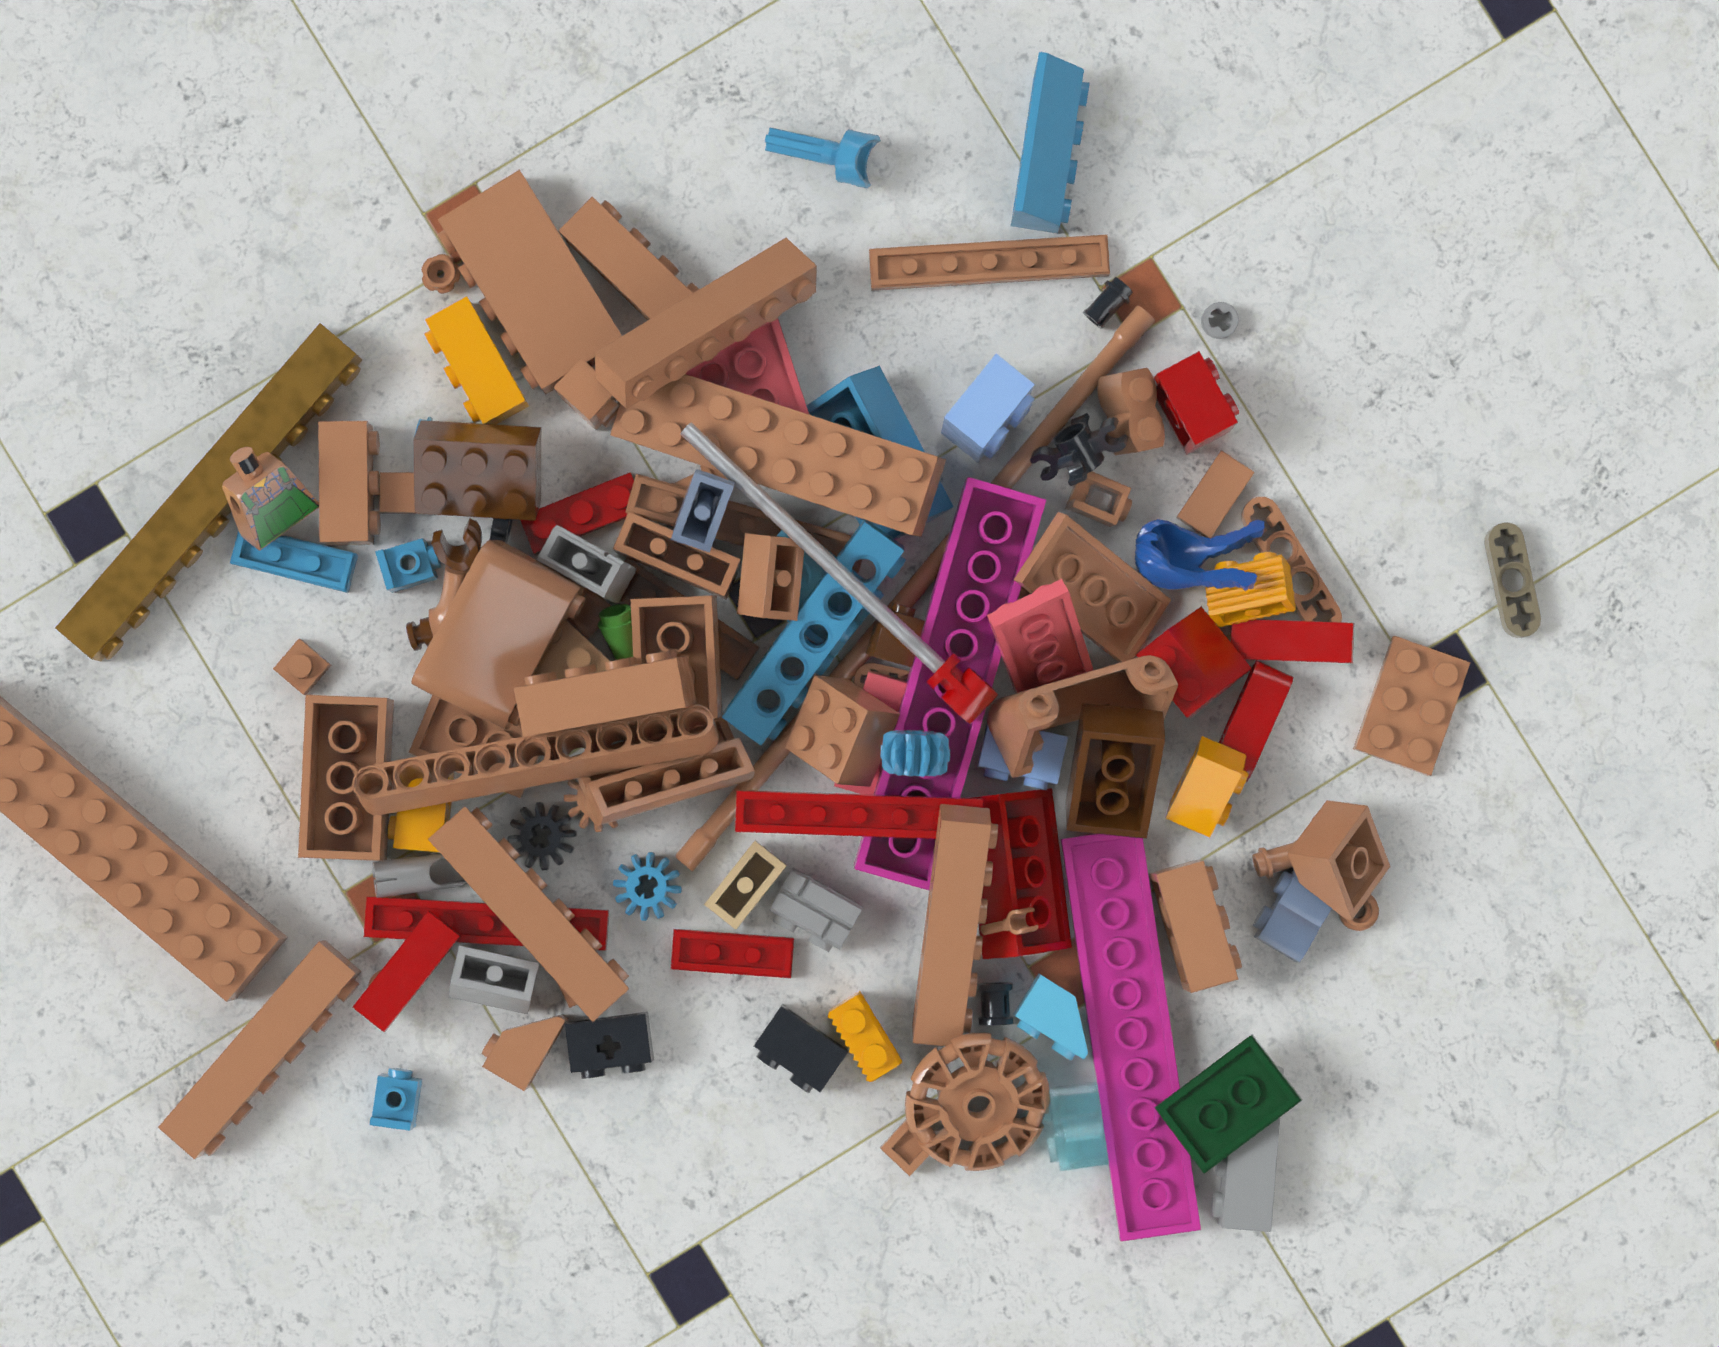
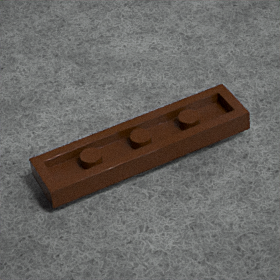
[620,557,760,680]

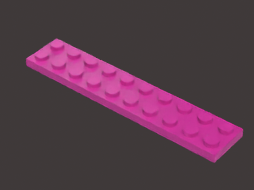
[1061,834,1201,1242]

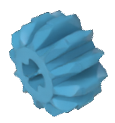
[880,730,950,777]
[613,852,682,921]

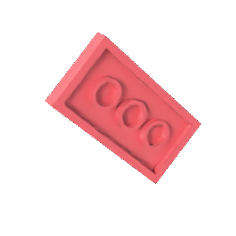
[987,579,1093,693]

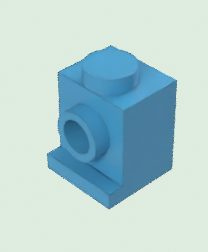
[375,538,442,593]
[370,1068,422,1131]

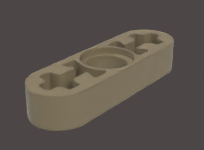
[1484,522,1541,638]

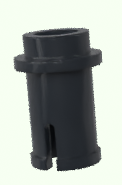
[1083,277,1133,329]

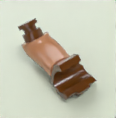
[406,518,483,651]

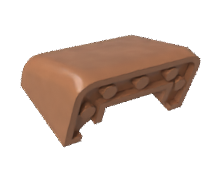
[411,540,586,729]
[987,655,1178,778]

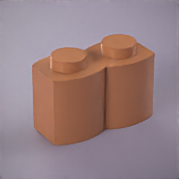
[1098,367,1165,456]

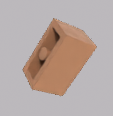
[554,358,620,430]
[737,533,804,621]

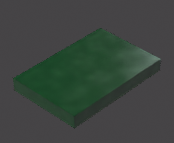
[1154,1034,1303,1174]

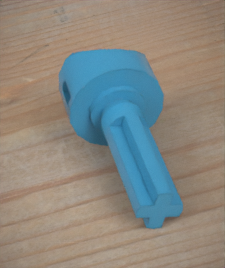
[765,127,881,189]

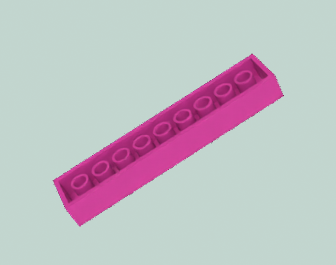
[853,477,1046,891]

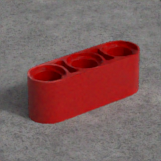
[1218,660,1294,783]

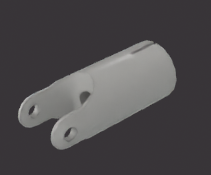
[372,853,467,898]

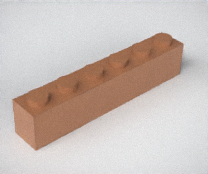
[594,238,817,409]
[912,804,998,1046]
[428,806,629,1022]
[158,940,362,1159]

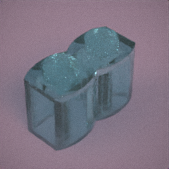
[1041,1081,1109,1171]

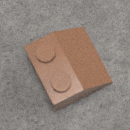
[1288,800,1390,920]

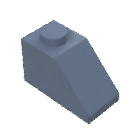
[671,469,735,552]

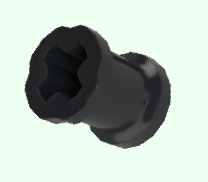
[977,982,1014,1026]

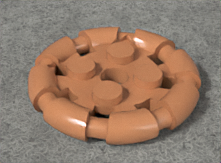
[905,1033,1050,1171]

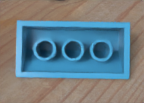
[1011,52,1090,234]
[807,365,954,540]

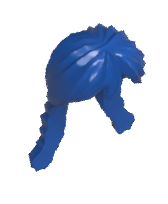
[1135,519,1265,591]

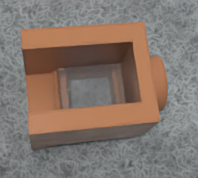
[1065,471,1132,527]

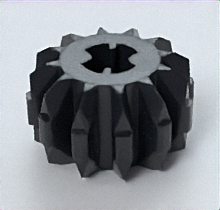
[507,802,577,871]

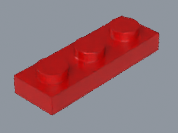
[520,472,634,555]

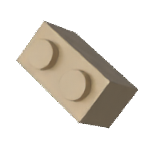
[704,840,788,930]

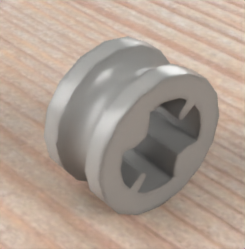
[1201,302,1239,339]

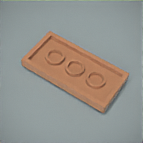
[1014,512,1171,663]

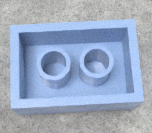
[941,354,1035,463]

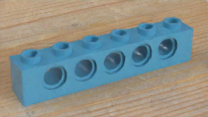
[722,520,906,745]

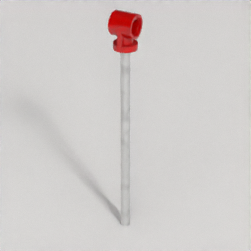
[680,422,999,725]

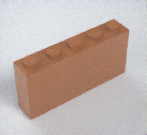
[437,169,622,395]

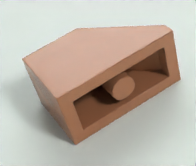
[481,1014,569,1091]

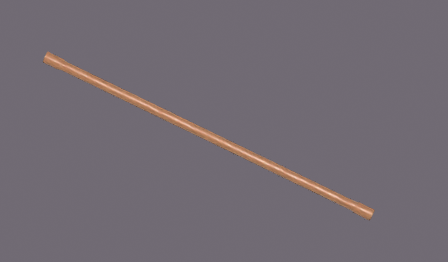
[675,306,1155,872]

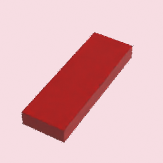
[1231,619,1355,663]
[352,911,461,1032]
[671,929,794,978]

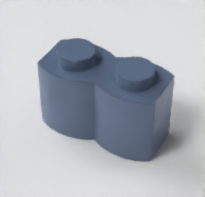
[1253,869,1332,962]

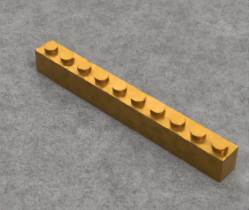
[55,323,362,662]

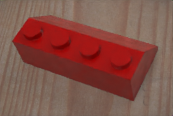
[972,788,1072,959]

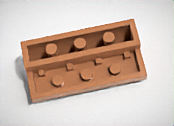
[572,712,755,826]

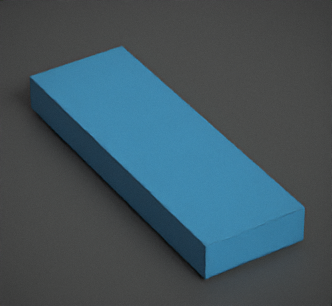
[230,530,358,593]

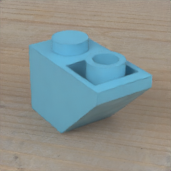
[1013,973,1088,1061]

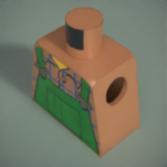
[222,447,319,551]

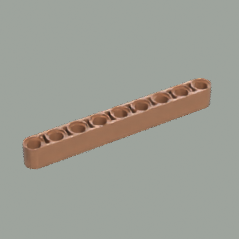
[352,705,719,815]

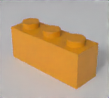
[424,296,529,425]

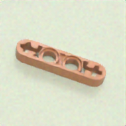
[1241,497,1342,622]

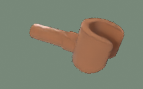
[981,907,1038,935]

